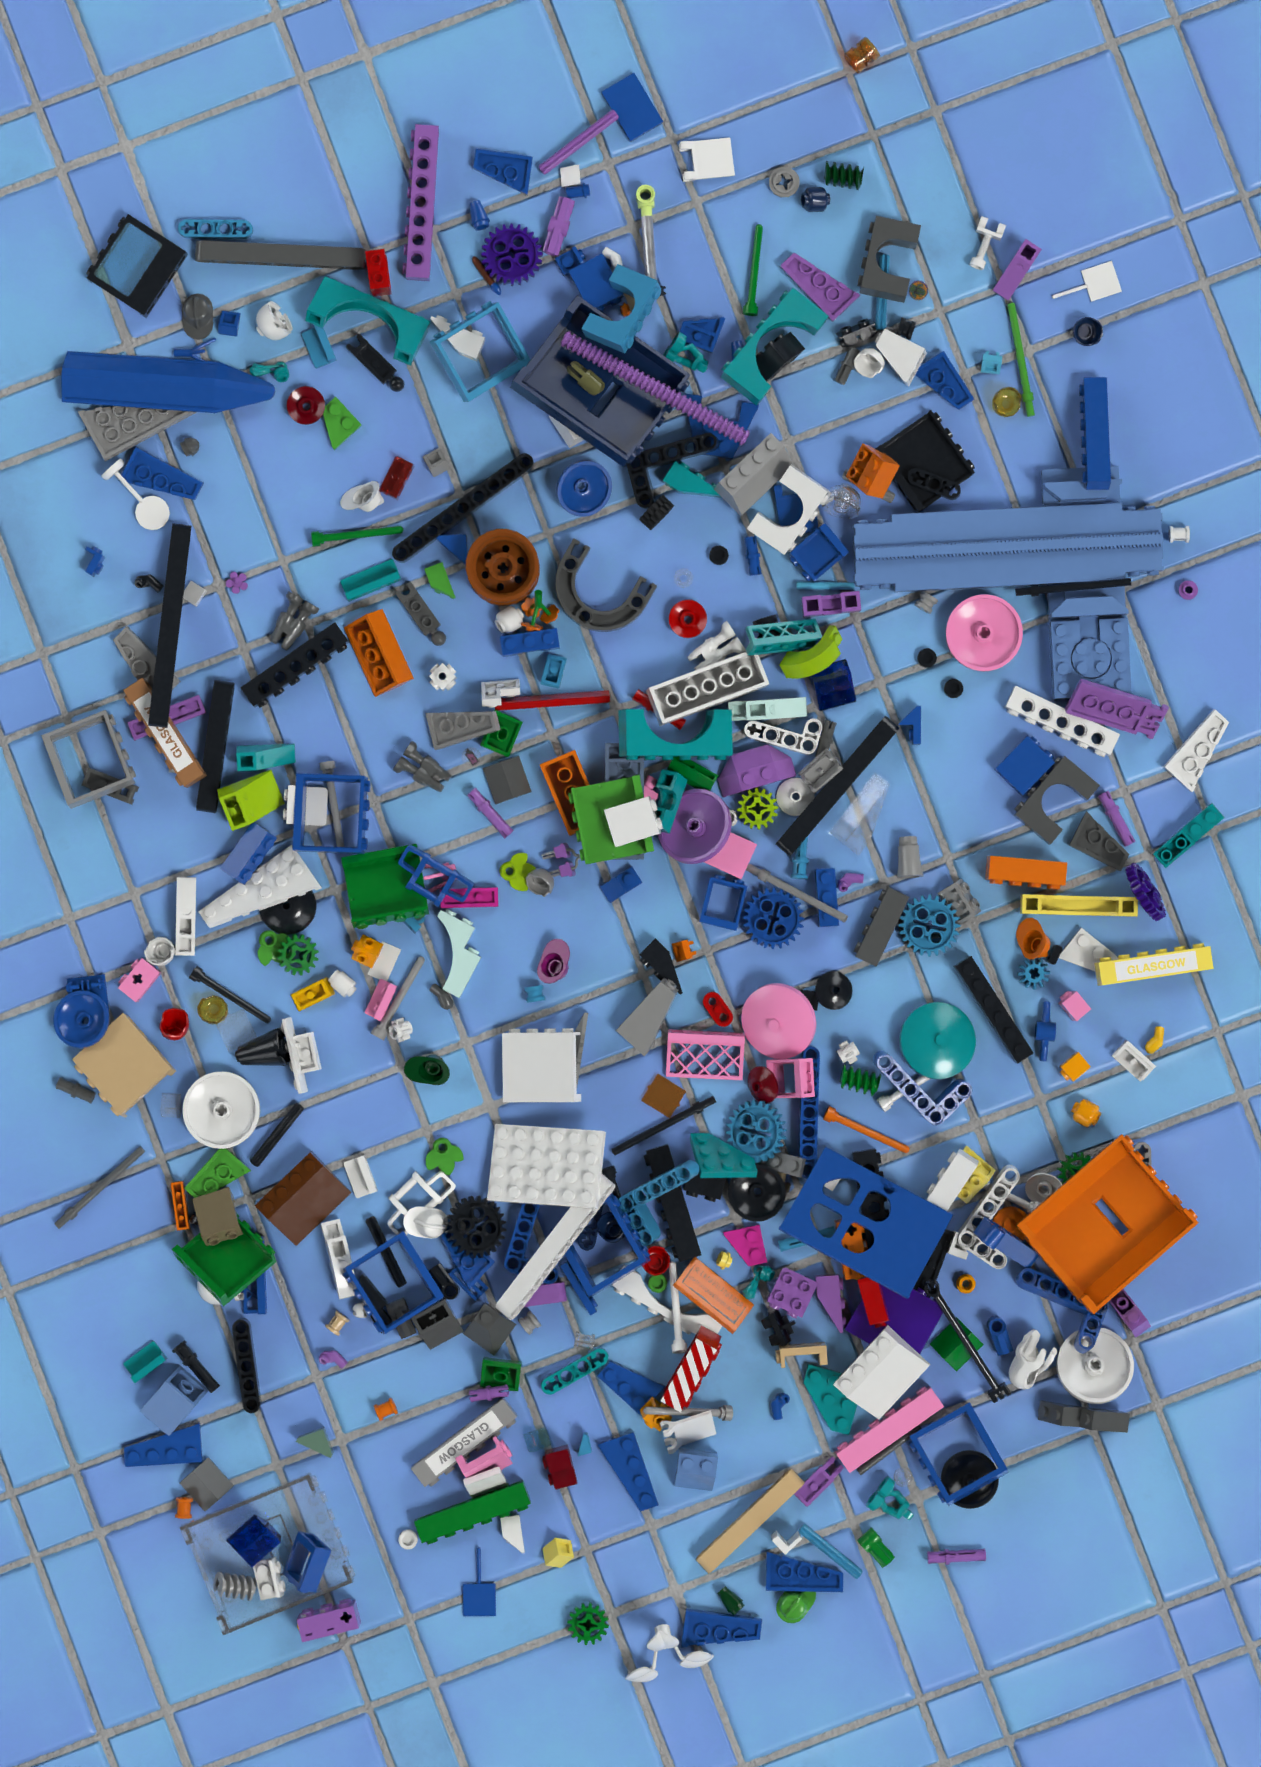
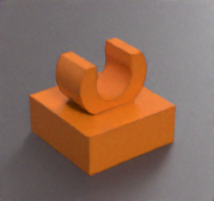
[672,939,696,962]

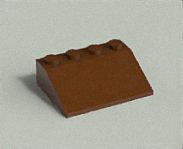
[255,1151,352,1246]

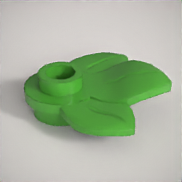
[257,930,290,966]
[426,1138,464,1175]

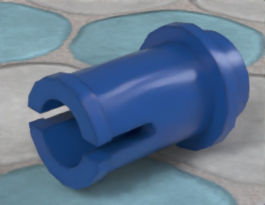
[566,183,590,199]

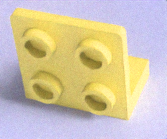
[938,1145,996,1204]

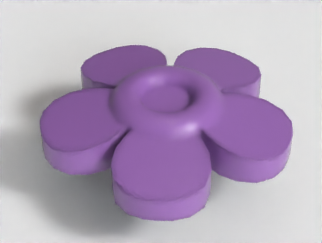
[226,572,248,594]

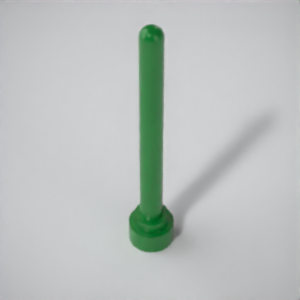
[742,224,763,316]
[311,526,403,547]

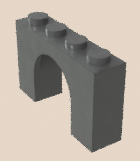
[857,216,921,303]
[1014,756,1100,845]

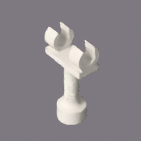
[969,216,1006,270]

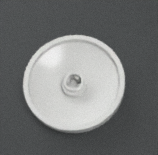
[183,1072,260,1149]
[1056,1327,1134,1404]

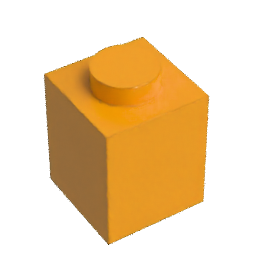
[1059,1052,1091,1082]

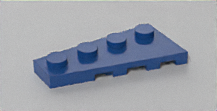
[118,447,204,500]
[681,1609,762,1648]

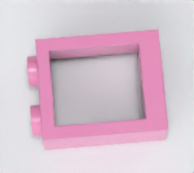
[766,1058,815,1098]

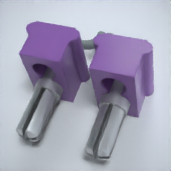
[541,843,581,877]

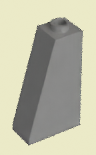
[616,978,678,1056]

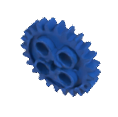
[742,887,805,949]

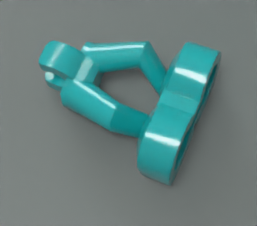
[663,332,708,373]
[866,1476,913,1520]

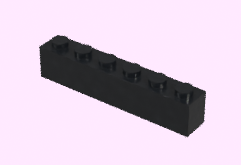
[953,956,1033,1064]
[643,1144,701,1262]

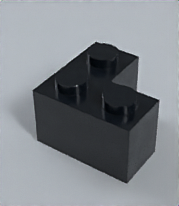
[756,332,805,382]
[683,1172,727,1202]

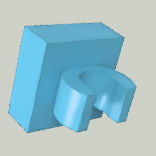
[981,351,1002,374]

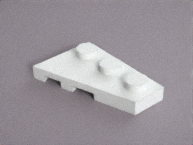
[1059,928,1118,972]

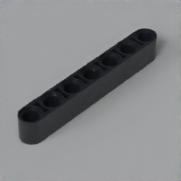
[196,680,235,813]

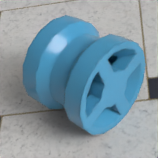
[525,985,545,1003]

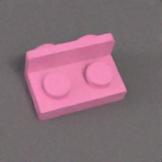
[365,979,398,1021]

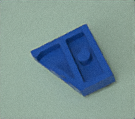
[679,317,725,353]

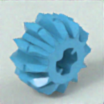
[1017,958,1050,990]

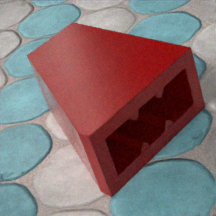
[857,1278,890,1328]

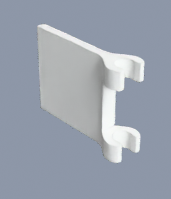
[678,138,735,182]
[660,1410,716,1454]

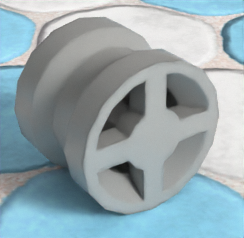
[914,591,938,614]
[518,1311,542,1335]

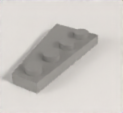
[113,626,181,690]
[425,711,501,750]

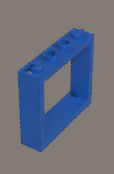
[292,773,371,854]
[551,1194,651,1296]
[343,1231,444,1335]
[909,1402,1009,1506]

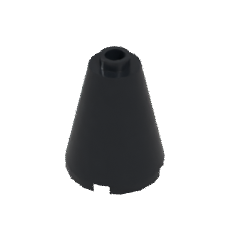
[235,1028,291,1066]

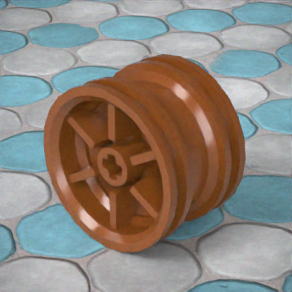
[466,529,540,606]

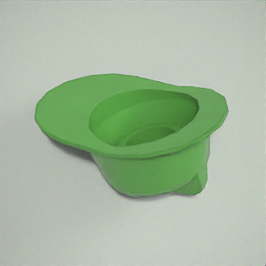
[776,1591,816,1623]

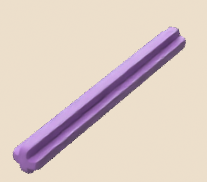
[539,110,619,175]

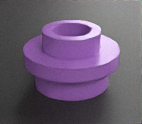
[1179,581,1198,600]

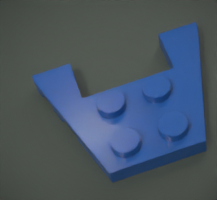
[685,393,759,459]

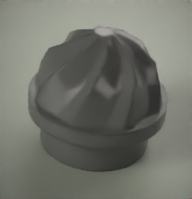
[180,438,199,457]

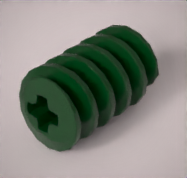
[824,161,864,190]

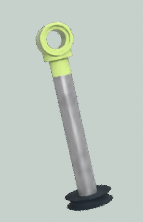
[636,185,666,296]

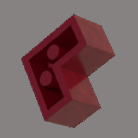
[542,1444,578,1490]

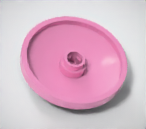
[946,594,1023,672]
[741,983,816,1059]

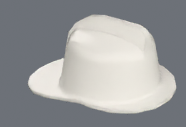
[340,481,384,512]
[403,1206,448,1239]

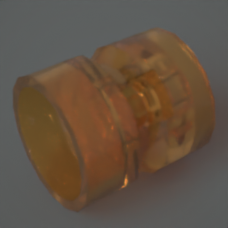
[844,37,880,74]

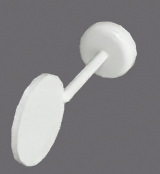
[101,458,170,530]

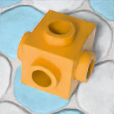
[351,934,383,968]
[640,1396,672,1432]

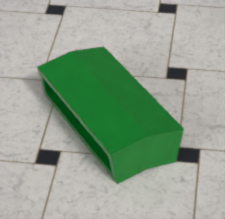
[667,757,719,791]

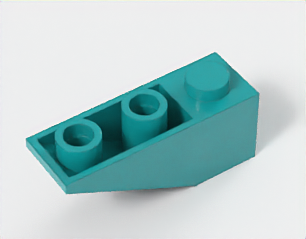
[662,461,721,498]
[236,744,296,771]

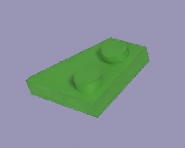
[323,397,362,450]

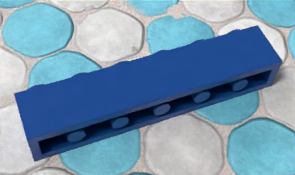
[1079,377,1111,490]

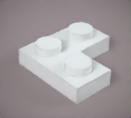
[481,679,520,708]

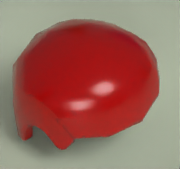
[642,1246,670,1276]

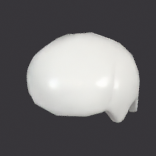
[854,348,885,378]
[144,937,175,966]

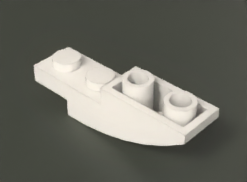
[175,877,196,956]
[321,1219,355,1300]

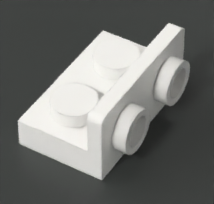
[252,1557,286,1600]

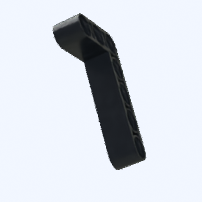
[627,433,719,509]

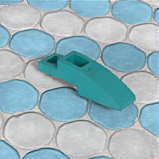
[1153,803,1225,868]

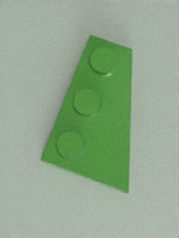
[184,1148,251,1198]

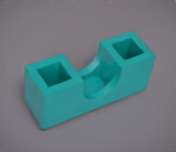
[655,769,688,834]

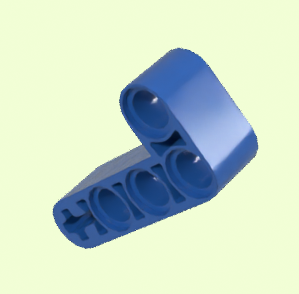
[974,1216,1039,1268]

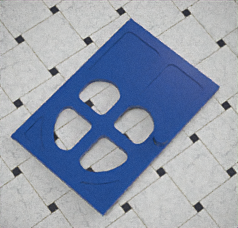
[779,1147,953,1299]

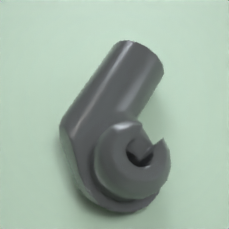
[430,984,454,1010]

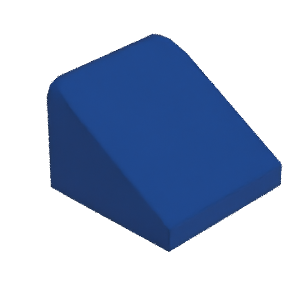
[218,311,241,336]

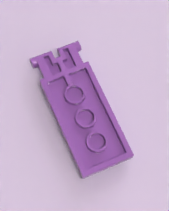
[1065,679,1169,739]

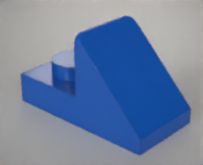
[897,706,921,745]
[600,867,642,903]

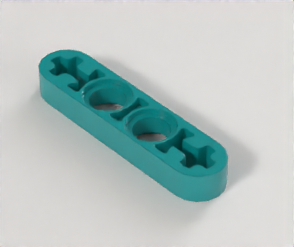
[541,1348,608,1395]

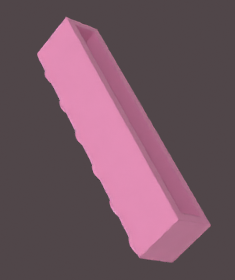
[836,1386,944,1473]

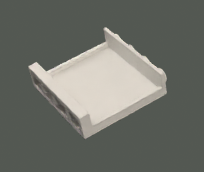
[502,1028,581,1102]

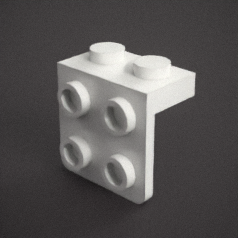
[283,785,328,826]

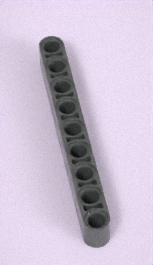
[195,240,366,270]

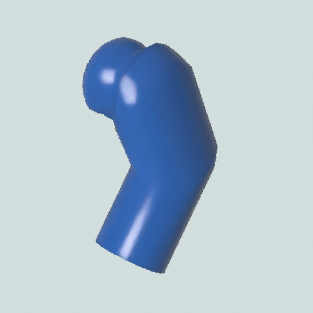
[771,1393,790,1420]

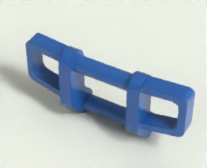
[398,845,474,907]

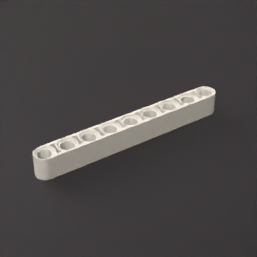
[495,1174,615,1320]

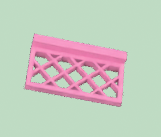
[666,1029,745,1080]

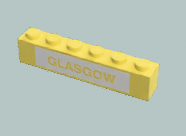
[1094,943,1214,986]

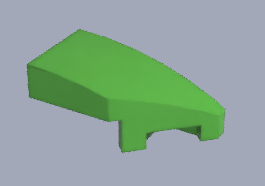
[425,562,456,599]

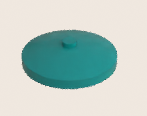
[899,1002,976,1079]

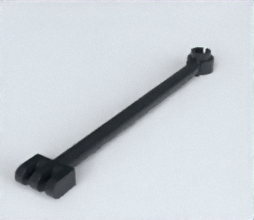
[924,1279,1011,1403]

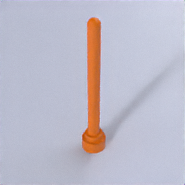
[823,1106,910,1153]

